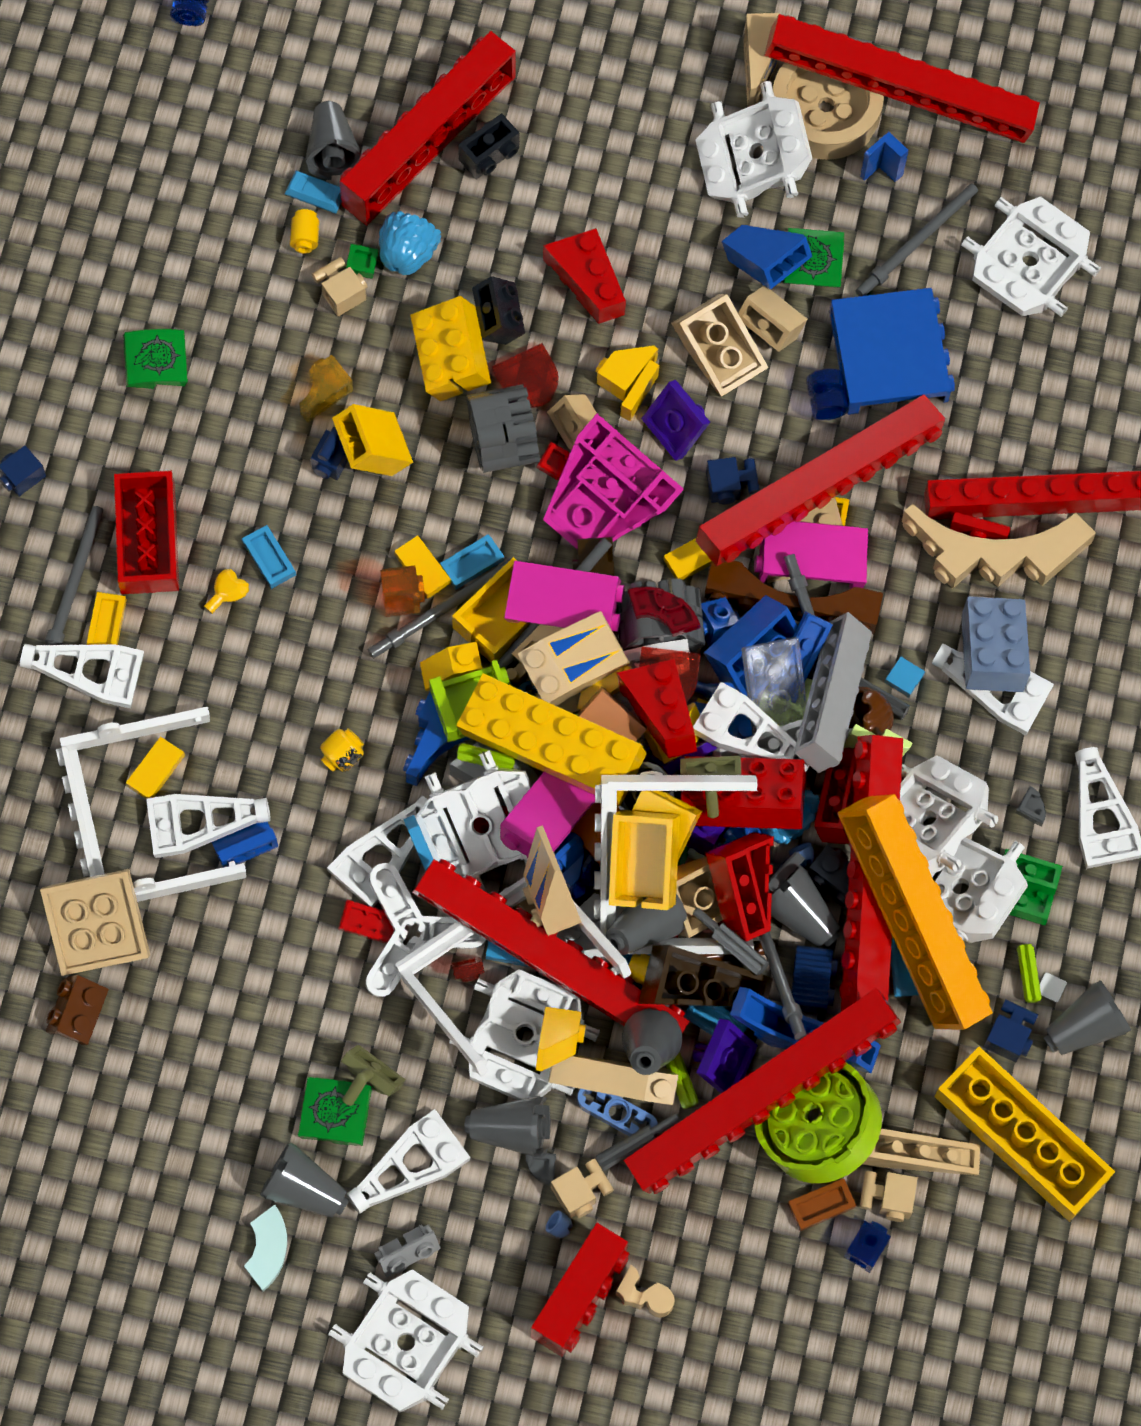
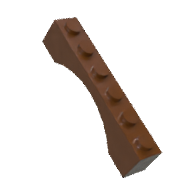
[704,560,883,635]

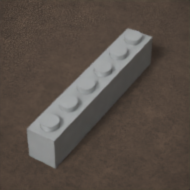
[794,612,872,773]

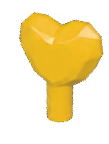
[204,569,249,614]

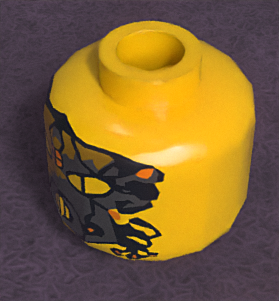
[320,728,364,772]

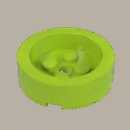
[754,1062,882,1183]

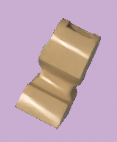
[616,1265,675,1318]

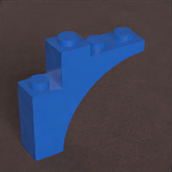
[403,692,471,786]
[730,987,881,1073]

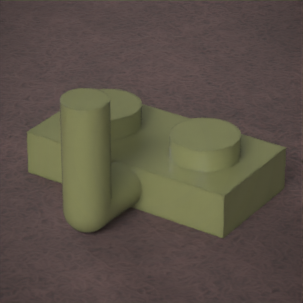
[680,755,741,818]
[341,1045,406,1106]

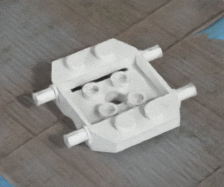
[695,81,812,218]
[961,197,1101,317]
[415,750,532,892]
[900,755,998,873]
[931,837,1028,943]
[449,969,600,1100]
[328,1270,484,1412]

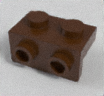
[46,975,109,1045]

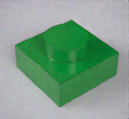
[346,244,378,279]

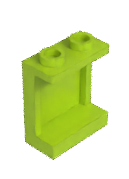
[429,659,510,742]

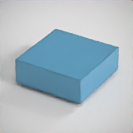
[884,657,926,697]

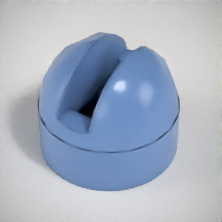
[789,843,815,868]
[546,1210,573,1238]

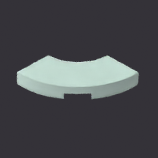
[244,1205,288,1291]

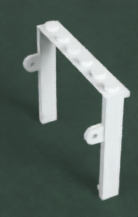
[56,707,246,902]
[594,771,757,957]
[395,877,632,1076]

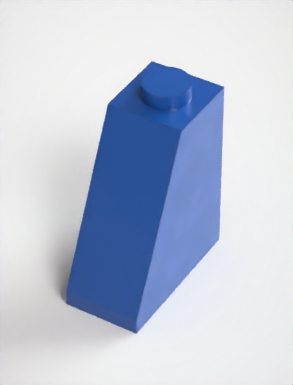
[722,225,813,290]

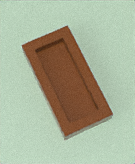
[788,1178,857,1231]

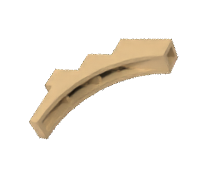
[902,504,1096,589]

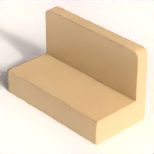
[547,394,597,452]

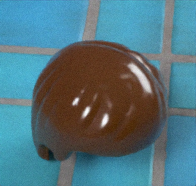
[849,686,894,736]

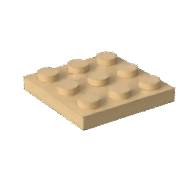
[40,869,150,976]

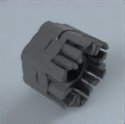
[466,384,540,473]
[617,578,705,662]

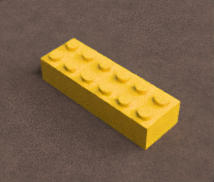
[456,673,647,806]
[934,1046,1115,1222]

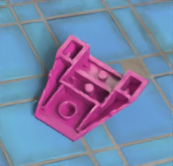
[543,413,684,550]

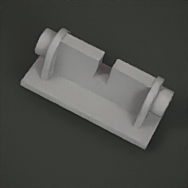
[374,1224,441,1278]

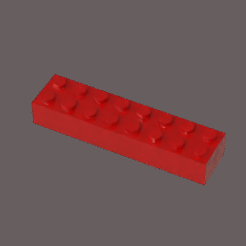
[340,31,516,226]

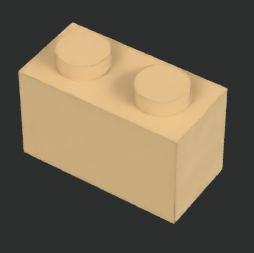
[738,286,808,352]

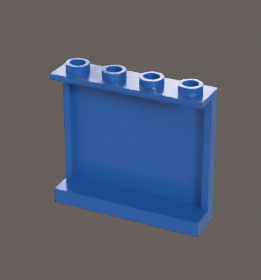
[829,288,955,415]

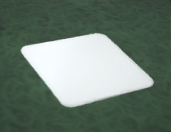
[1040,973,1067,1002]

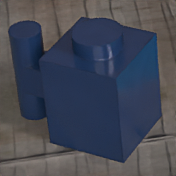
[310,426,348,480]
[706,457,760,505]
[983,999,1039,1063]

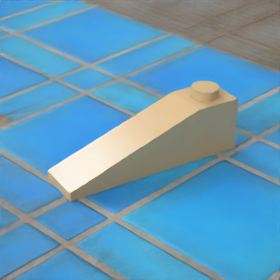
[548,1055,679,1105]
[863,1129,980,1176]

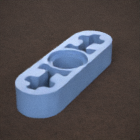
[577,1089,658,1136]

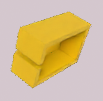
[410,296,491,402]
[452,557,530,663]
[609,810,680,910]

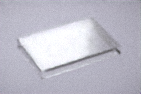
[741,637,807,735]

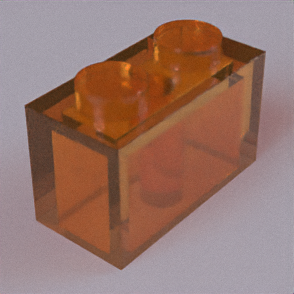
[380,565,425,617]

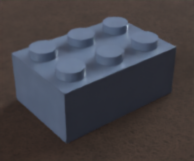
[961,596,1030,692]

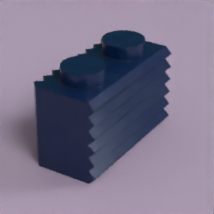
[791,946,838,1014]

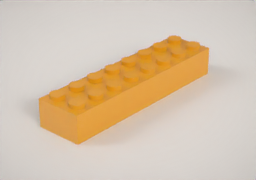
[837,794,993,1030]

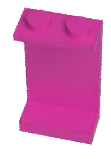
[754,521,868,589]
[504,561,625,632]
[500,772,595,858]

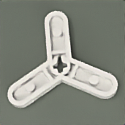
[366,863,486,997]

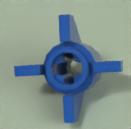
[554,832,585,888]

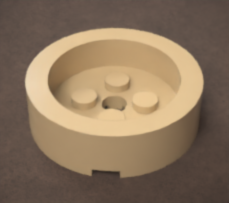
[773,63,884,160]

